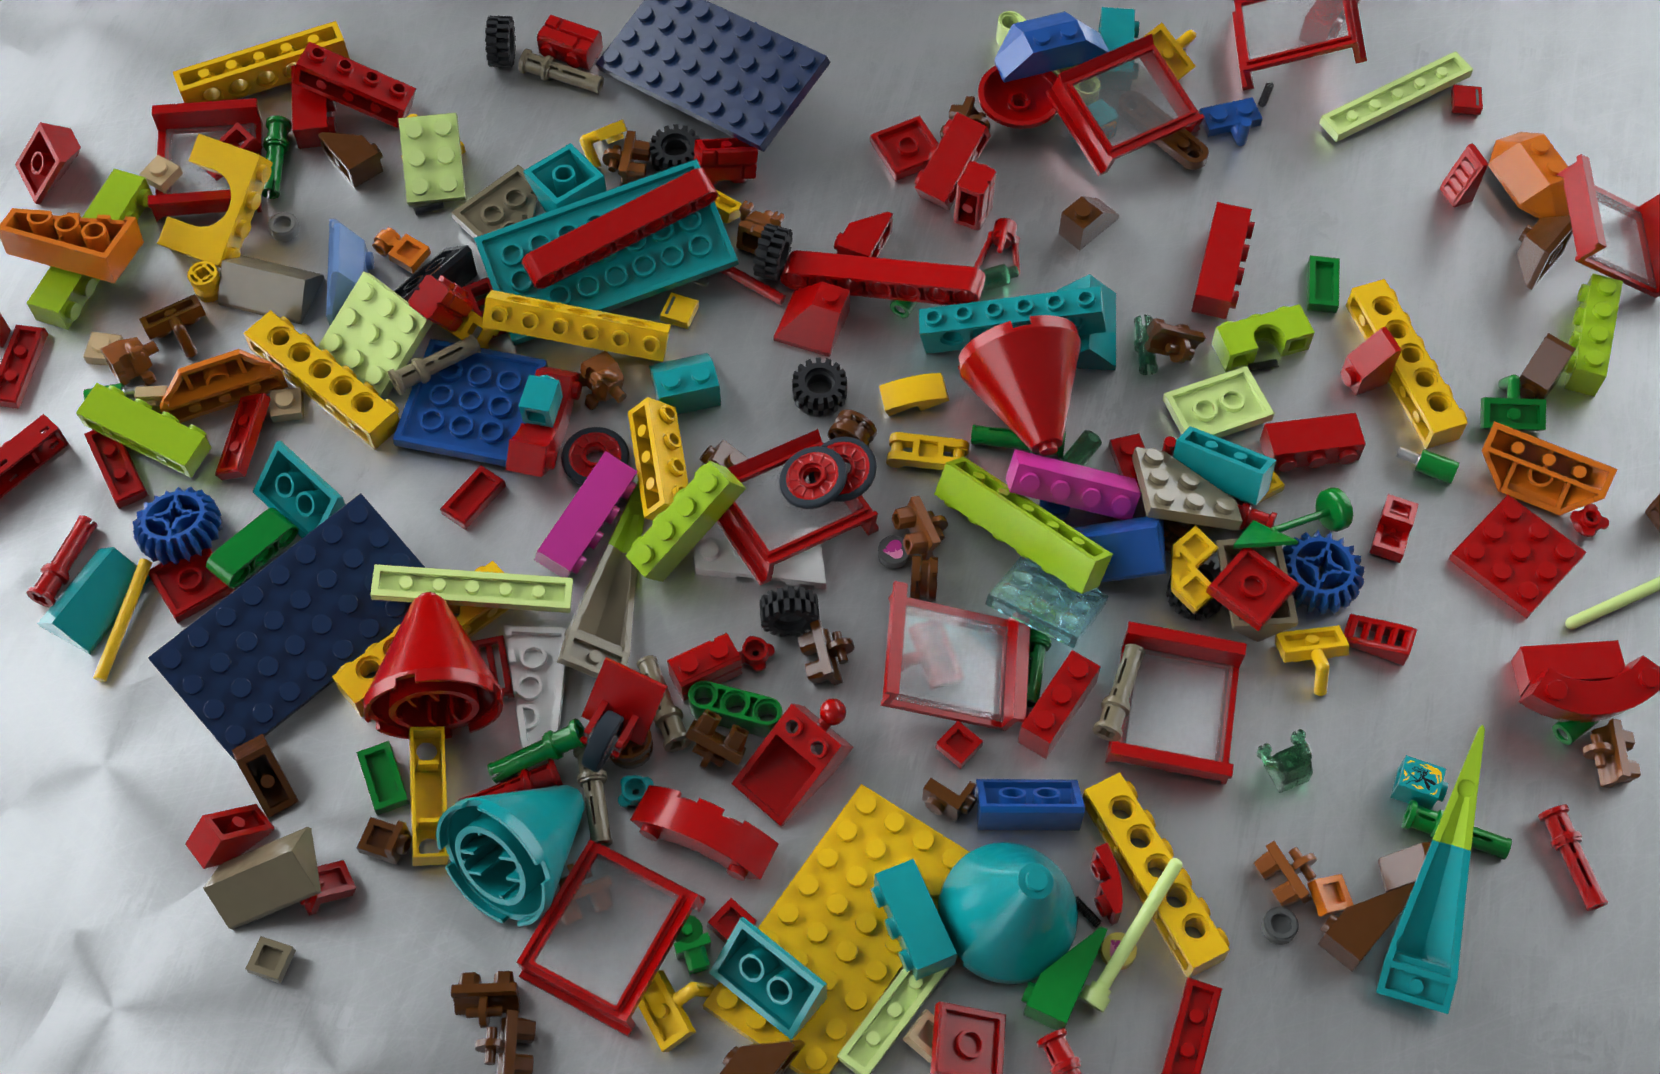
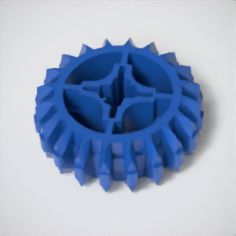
[132,487,222,565]
[1282,530,1365,616]

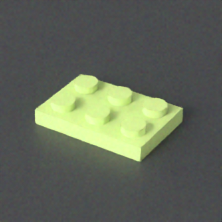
[398,113,466,205]
[1163,366,1275,438]

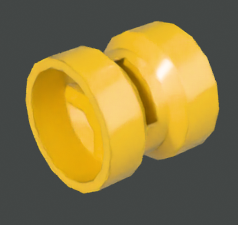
[187,261,220,302]

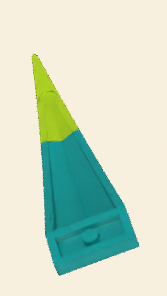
[1376,725,1485,1014]

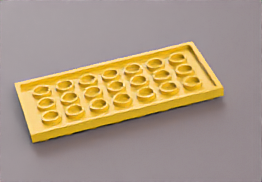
[703,784,969,1074]

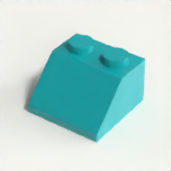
[523,143,607,212]
[649,353,721,415]

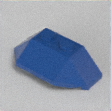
[994,11,1109,83]

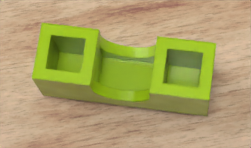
[1211,304,1315,372]

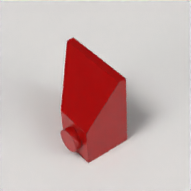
[15,122,81,204]
[773,282,850,357]

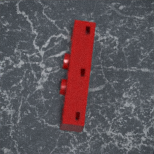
[0,414,69,499]

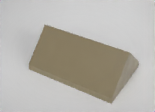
[218,255,324,325]
[1215,539,1299,642]
[203,827,321,930]

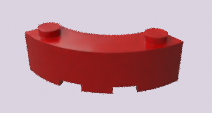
[505,366,582,477]
[1519,655,1660,722]
[630,785,779,881]

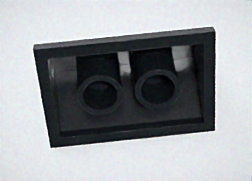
[394,245,478,302]

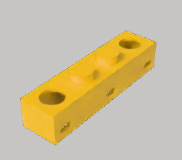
[409,726,449,866]

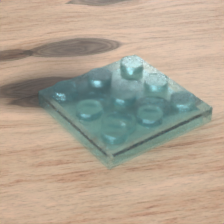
[985,556,1109,648]

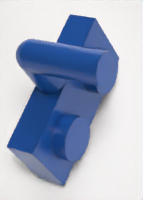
[1199,97,1263,146]

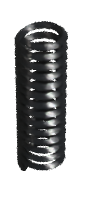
[1258,82,1274,107]
[413,201,444,215]
[1248,359,1279,372]
[1075,896,1101,928]

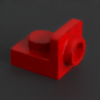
[299,860,356,916]

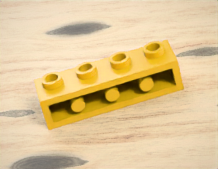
[628,397,688,521]

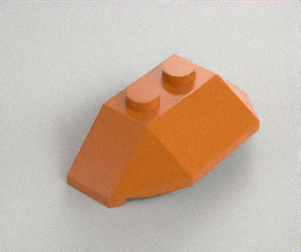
[1488,132,1569,219]
[159,349,288,423]
[1481,421,1618,515]

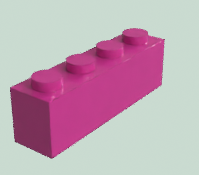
[1005,449,1141,520]
[534,451,638,577]

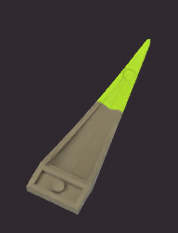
[557,481,644,679]

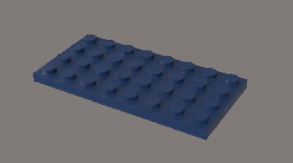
[595,0,831,152]
[148,493,425,760]

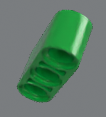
[206,507,299,589]
[688,681,783,738]

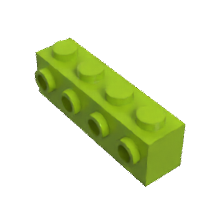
[1564,274,1623,397]
[76,383,211,478]
[625,461,746,582]

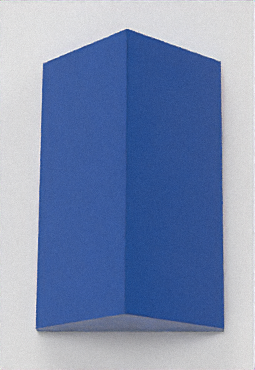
[1072,516,1166,583]
[976,779,1085,831]

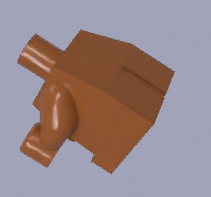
[736,200,785,255]
[101,337,159,386]
[579,351,627,410]

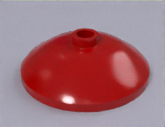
[978,65,1058,129]

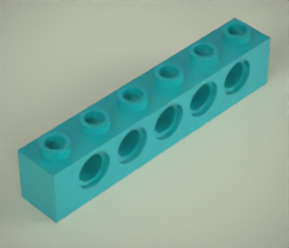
[919,286,1106,354]

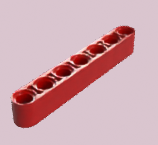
[522,168,718,289]
[781,250,986,305]

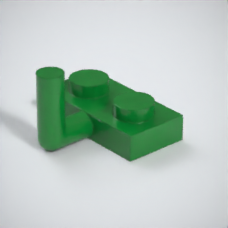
[1480,374,1546,431]

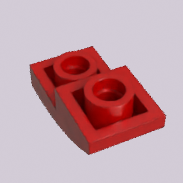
[1090,843,1123,926]

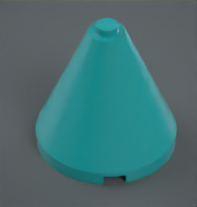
[436,785,585,927]
[938,842,1078,984]

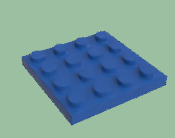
[393,339,548,467]

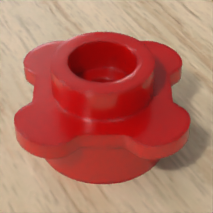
[1570,503,1609,537]
[738,636,775,672]

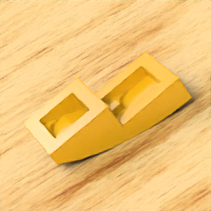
[879,373,950,416]

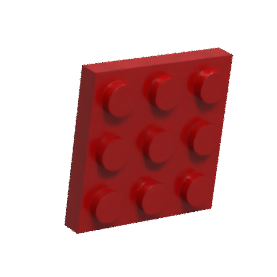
[1448,494,1587,619]

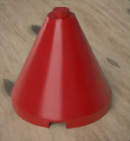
[958,315,1081,456]
[364,592,503,739]

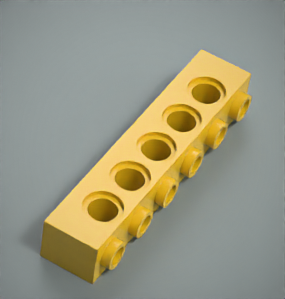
[173,21,350,103]
[1346,279,1468,449]
[482,290,671,362]
[243,310,400,450]
[332,561,509,717]
[1082,772,1230,978]

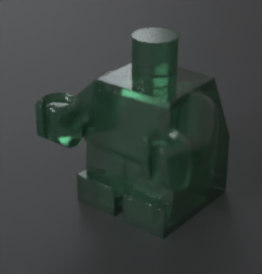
[1256,729,1313,793]

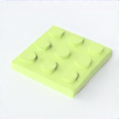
[318,271,433,398]

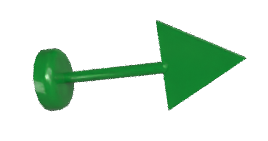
[1233,487,1353,549]

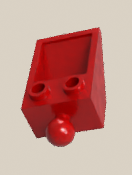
[731,699,854,826]

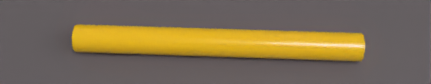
[93,558,152,682]

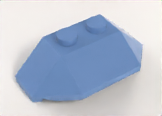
[326,219,374,325]

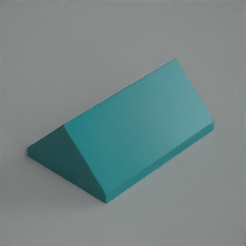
[1057,274,1116,370]
[253,441,346,538]
[37,547,151,654]
[709,917,827,1040]

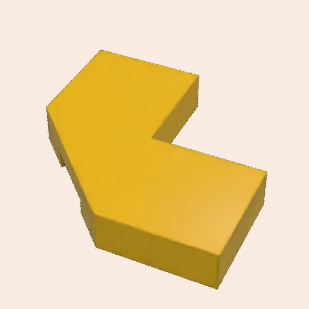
[1171,525,1219,615]

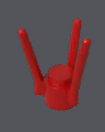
[973,218,1020,276]

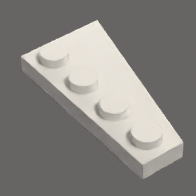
[693,528,826,589]
[504,625,567,748]

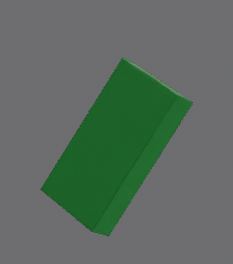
[1307,255,1340,313]
[356,741,410,816]

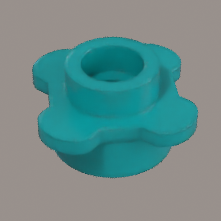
[618,775,654,808]

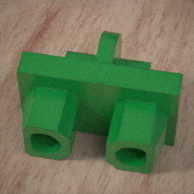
[674,915,711,976]

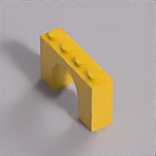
[157,133,273,268]

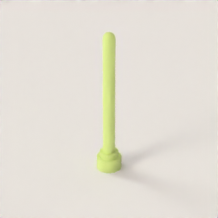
[1565,576,1660,630]
[1079,858,1183,1012]

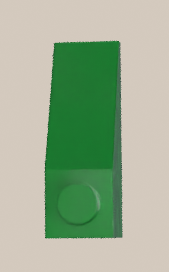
[1021,926,1108,1030]

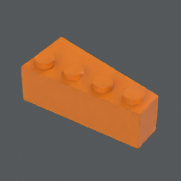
[0,208,144,284]

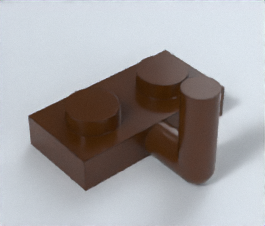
[139,294,206,358]

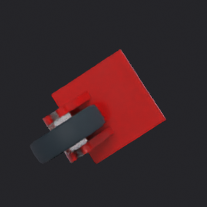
[580,657,668,772]

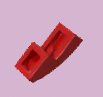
[1369,494,1419,563]

